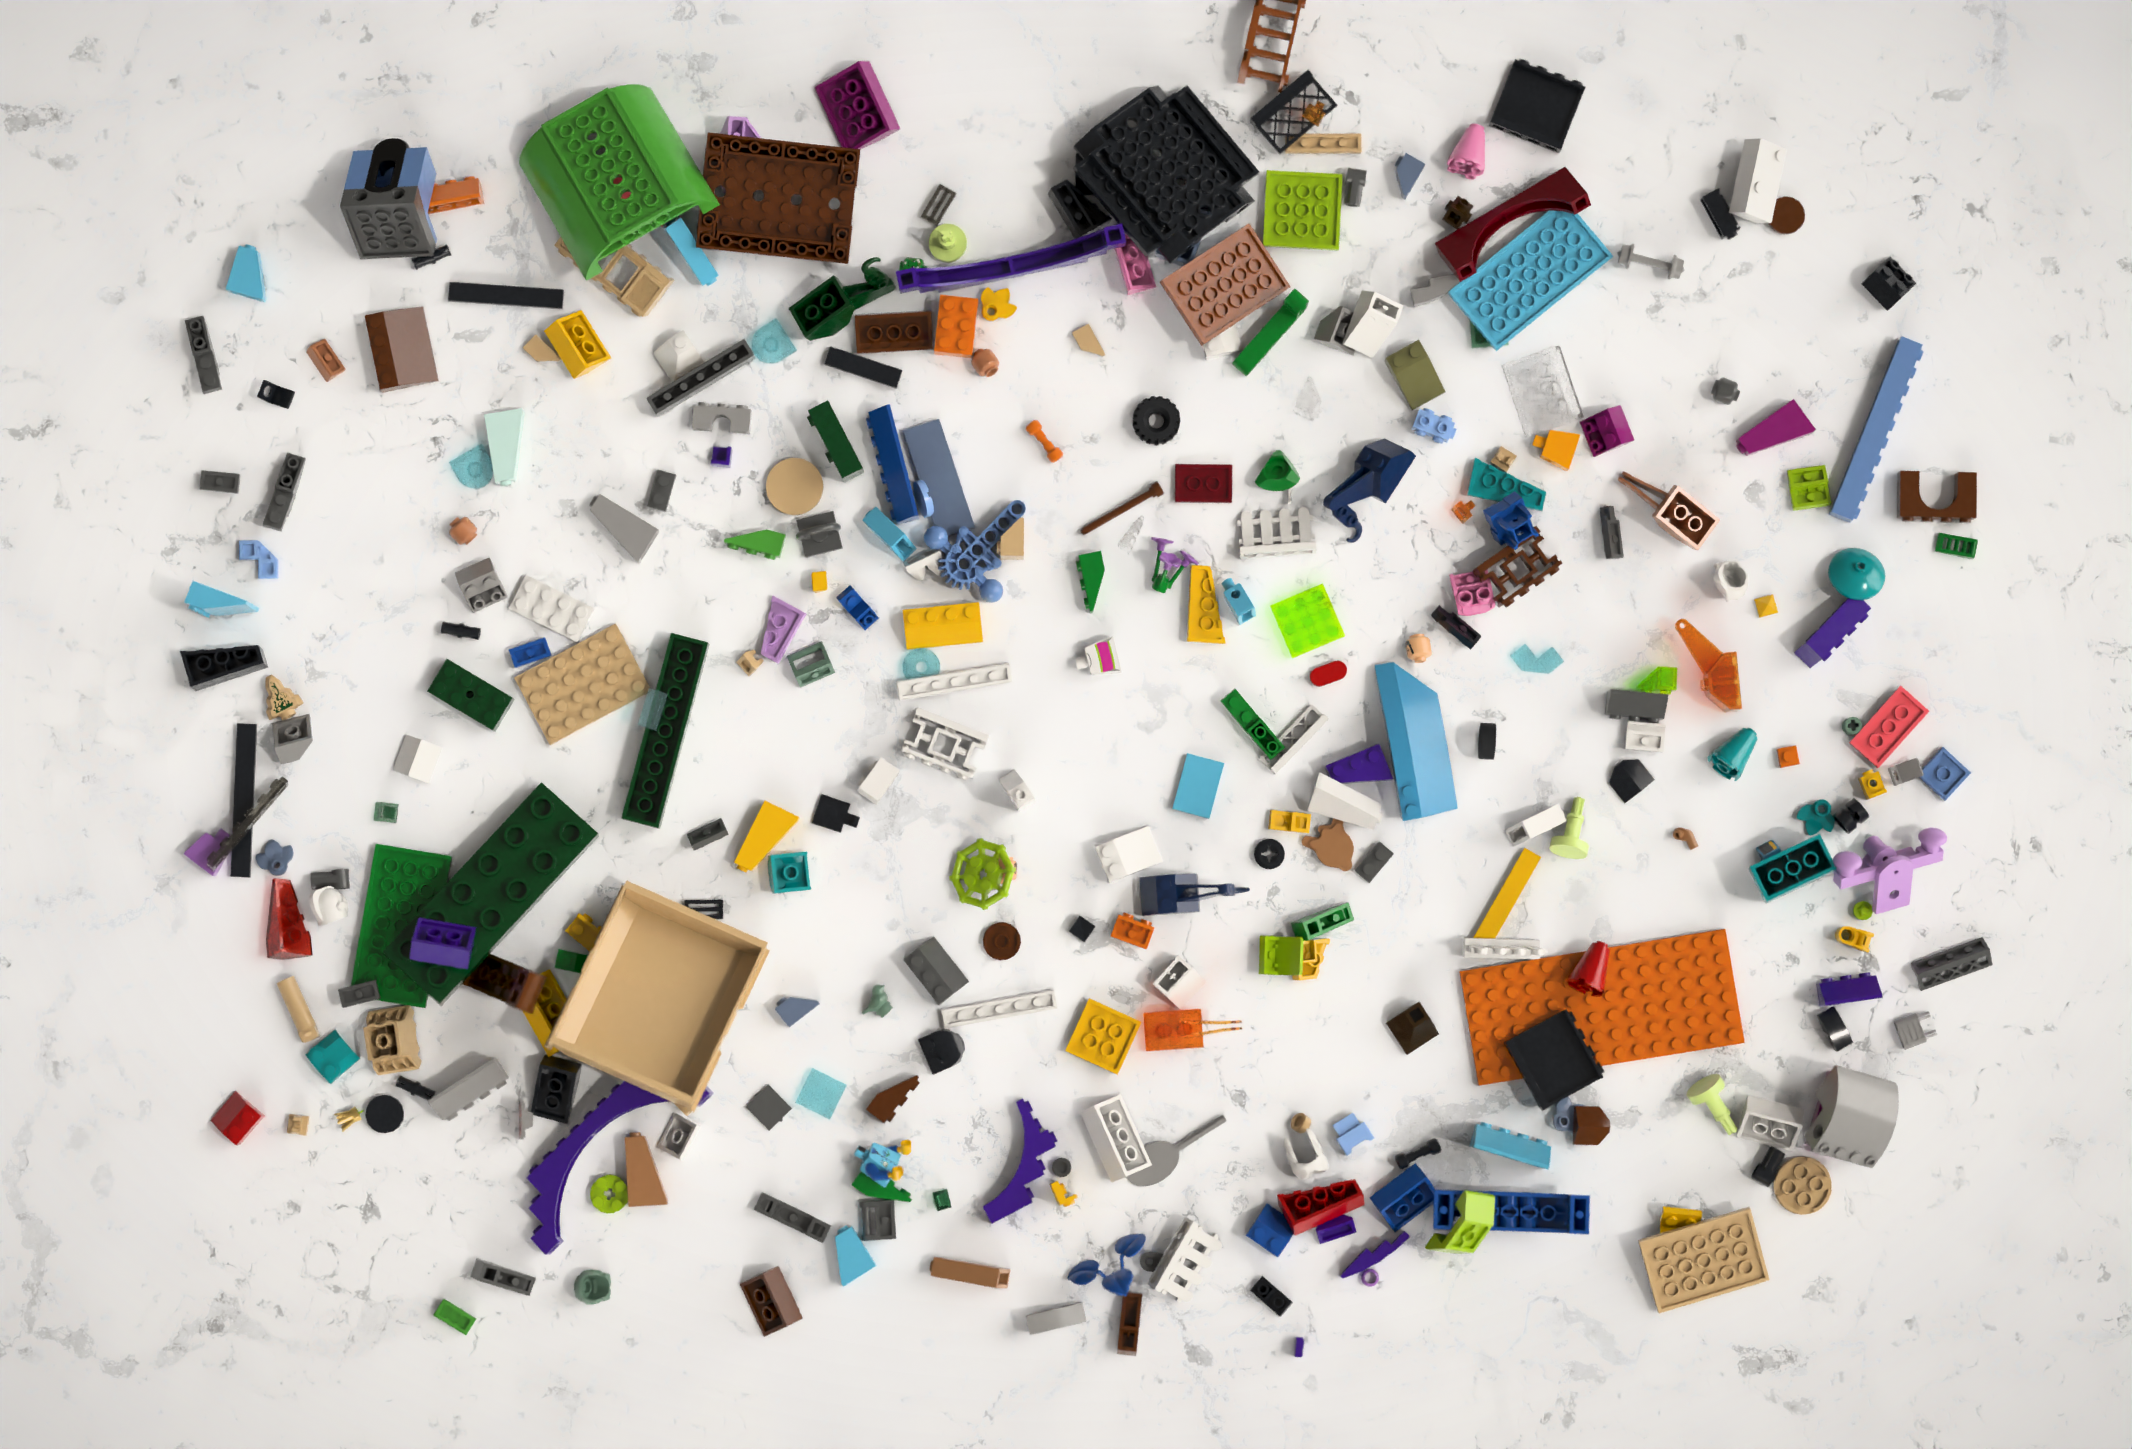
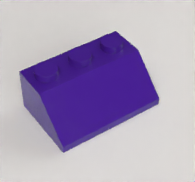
[410,918,476,969]
[1816,972,1883,1007]

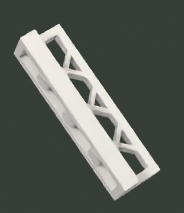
[1259,704,1329,775]

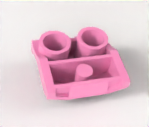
[1449,570,1495,616]

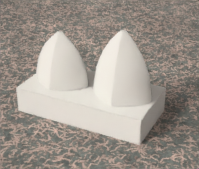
[903,549,943,581]

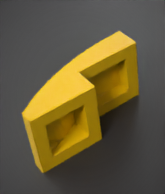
[1268,810,1311,833]

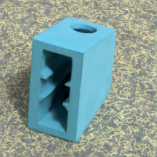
[1221,578,1256,625]

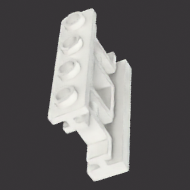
[901,707,989,781]

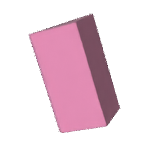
[1114,234,1156,295]

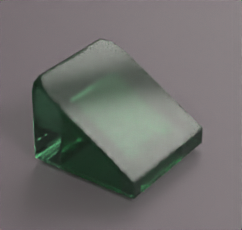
[374,802,399,823]

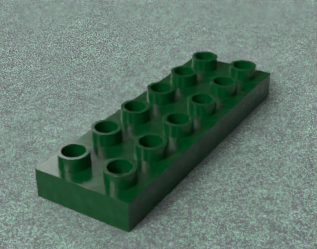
[383,782,599,1006]

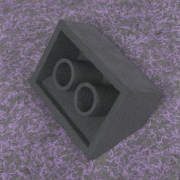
[1605,689,1669,723]
[903,937,969,1005]

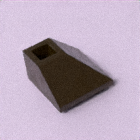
[1386,1002,1439,1055]

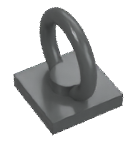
[796,511,843,558]

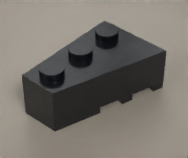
[1048,179,1113,239]

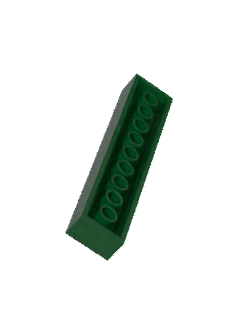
[621,633,710,829]

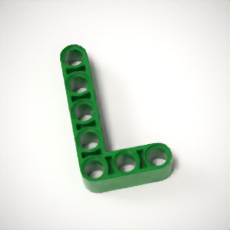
[1232,289,1309,376]

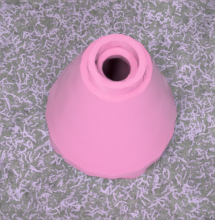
[1447,123,1485,180]

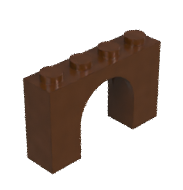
[1897,471,1977,523]

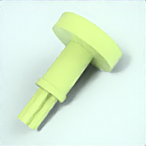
[929,224,967,263]
[1549,796,1589,859]
[1687,1074,1738,1135]

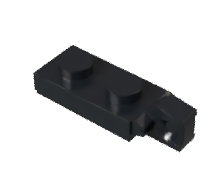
[1431,605,1481,650]

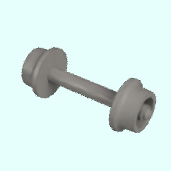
[1617,244,1685,280]

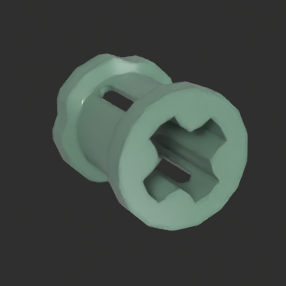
[1842,717,1862,735]

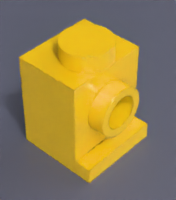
[1858,769,1887,800]

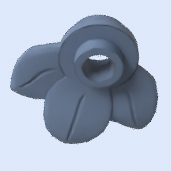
[255,839,294,876]
[1553,1096,1585,1133]

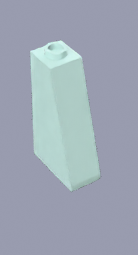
[484,408,524,486]

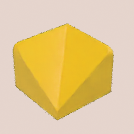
[811,571,827,593]

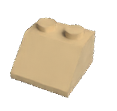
[997,518,1024,560]

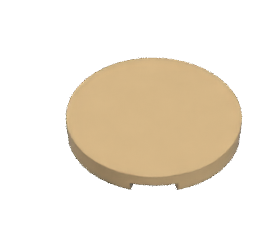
[766,458,823,516]
[1773,1157,1832,1215]

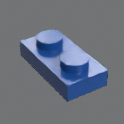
[509,637,552,668]

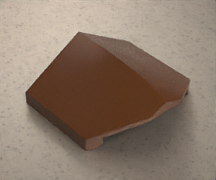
[1572,1106,1610,1145]

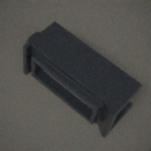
[1700,188,1741,240]

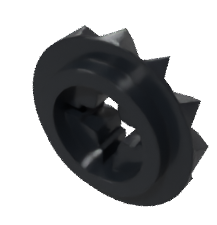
[1254,839,1285,870]

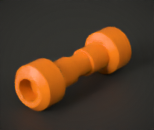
[1026,420,1063,463]

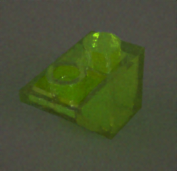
[1636,666,1677,695]

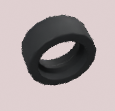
[1478,723,1496,760]

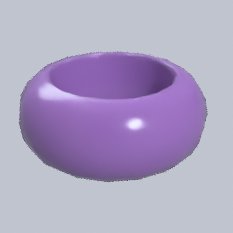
[1361,1269,1379,1287]

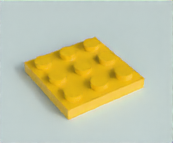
[1065,998,1141,1075]

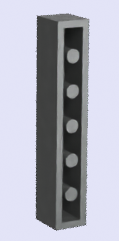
[646,339,755,417]

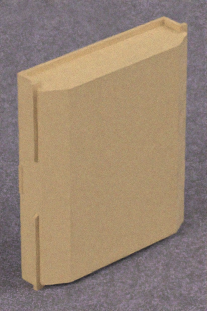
[544,880,770,1113]

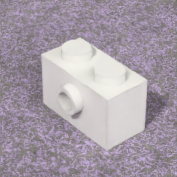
[857,758,900,805]

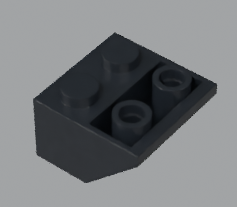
[1861,257,1917,311]

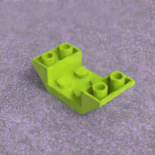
[1425,1190,1495,1254]

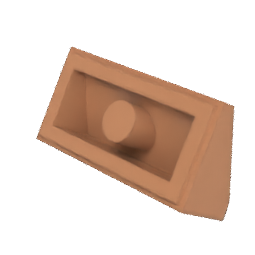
[306,338,346,382]

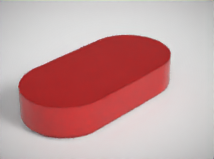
[1310,661,1347,687]

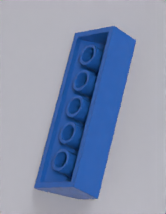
[866,404,919,525]

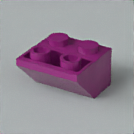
[1580,405,1635,457]

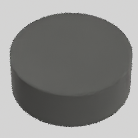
[1052,1158,1071,1177]

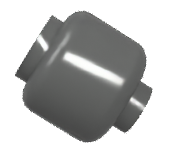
[1711,377,1740,405]

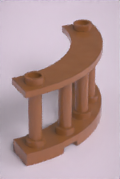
[1237,0,1306,93]

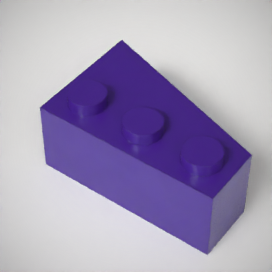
[1325,744,1393,784]

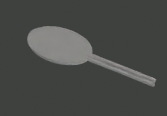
[1127,1115,1227,1186]

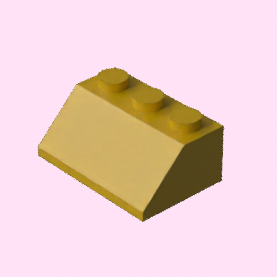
[544,310,611,379]

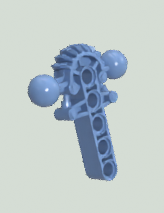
[924,500,1026,603]

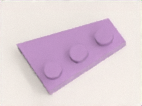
[761,595,806,664]

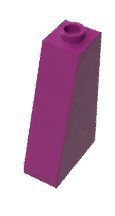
[1736,399,1816,456]

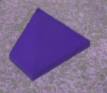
[1316,1214,1356,1244]

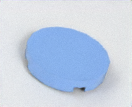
[913,480,934,518]

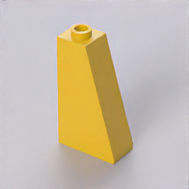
[734,800,800,873]

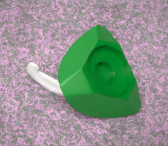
[1255,450,1300,505]

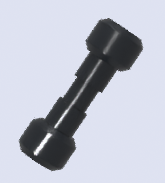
[1395,1138,1442,1169]

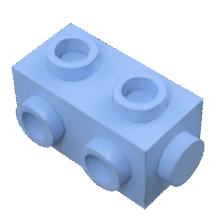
[1412,408,1457,444]

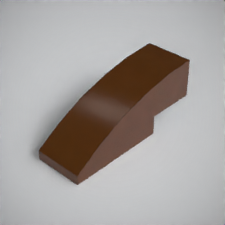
[1117,1292,1142,1356]

